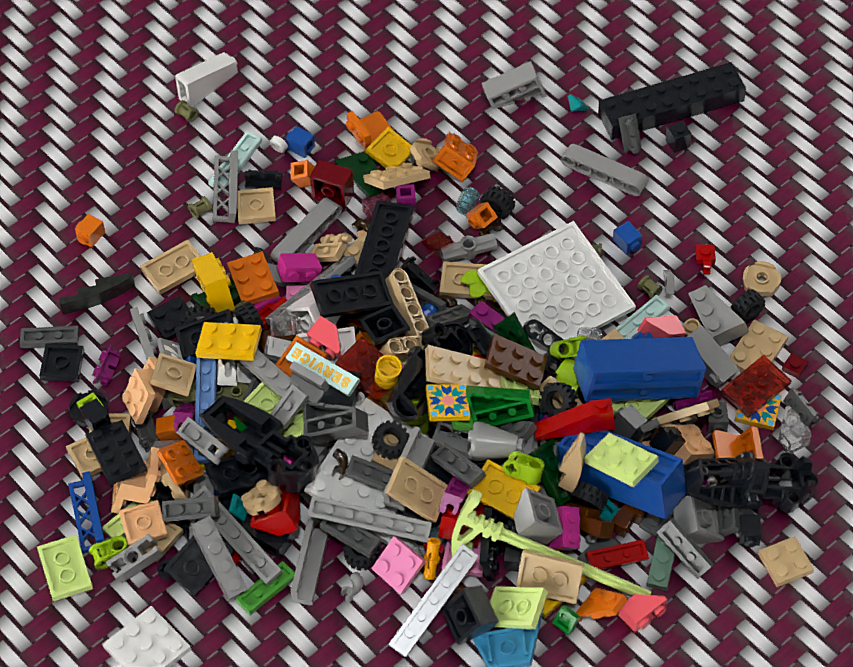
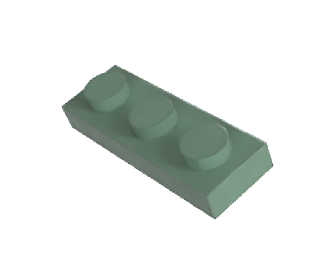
[646,535,675,591]

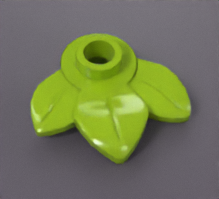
[460,266,492,298]

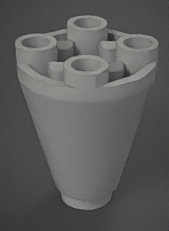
[468,421,525,462]

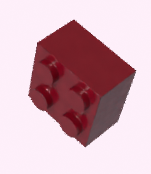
[310,160,354,209]

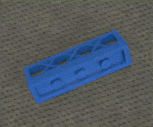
[68,471,105,554]

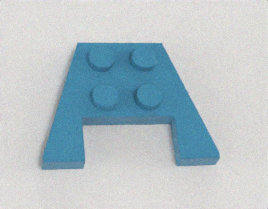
[473,609,543,667]

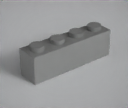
[190,516,248,600]

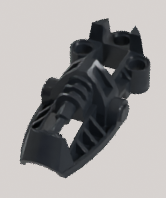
[387,321,473,420]
[199,395,319,493]
[684,452,818,513]

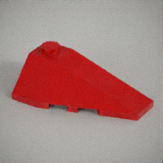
[534,398,616,441]
[250,484,300,536]

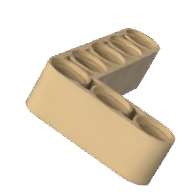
[379,268,429,362]

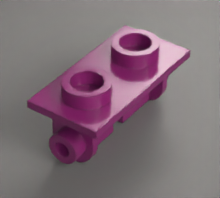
[92,344,121,386]
[671,389,713,411]

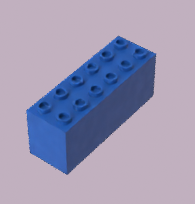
[573,337,706,402]
[557,430,687,520]

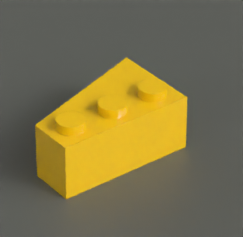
[191,252,234,313]

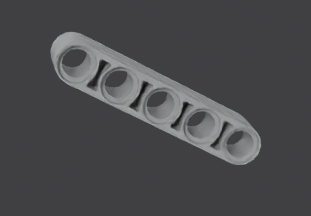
[561,144,649,196]
[270,197,342,263]

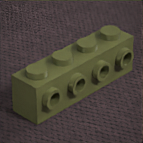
[168,379,249,413]

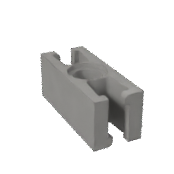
[106,534,164,583]

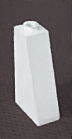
[175,52,238,107]

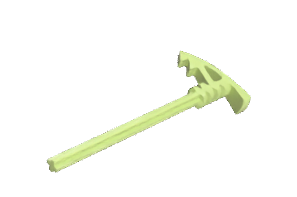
[451,489,651,596]

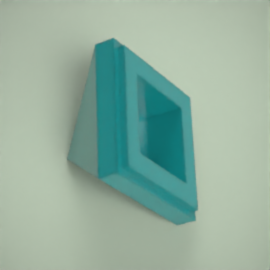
[568,94,589,112]
[229,494,247,521]
[600,499,620,521]

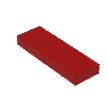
[585,539,649,570]

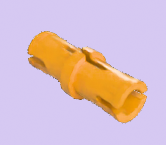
[423,537,441,580]

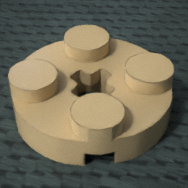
[410,138,441,171]
[742,261,781,297]
[241,480,283,515]

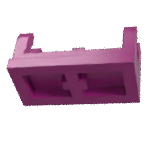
[173,403,195,432]
[439,476,470,515]

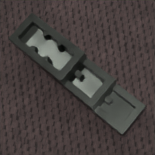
[59,273,135,315]

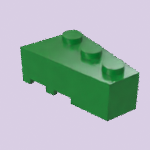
[466,385,534,426]

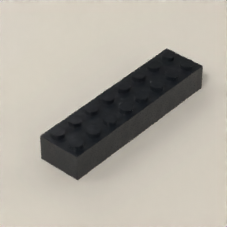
[598,62,746,140]

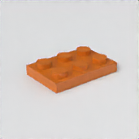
[227,251,280,304]

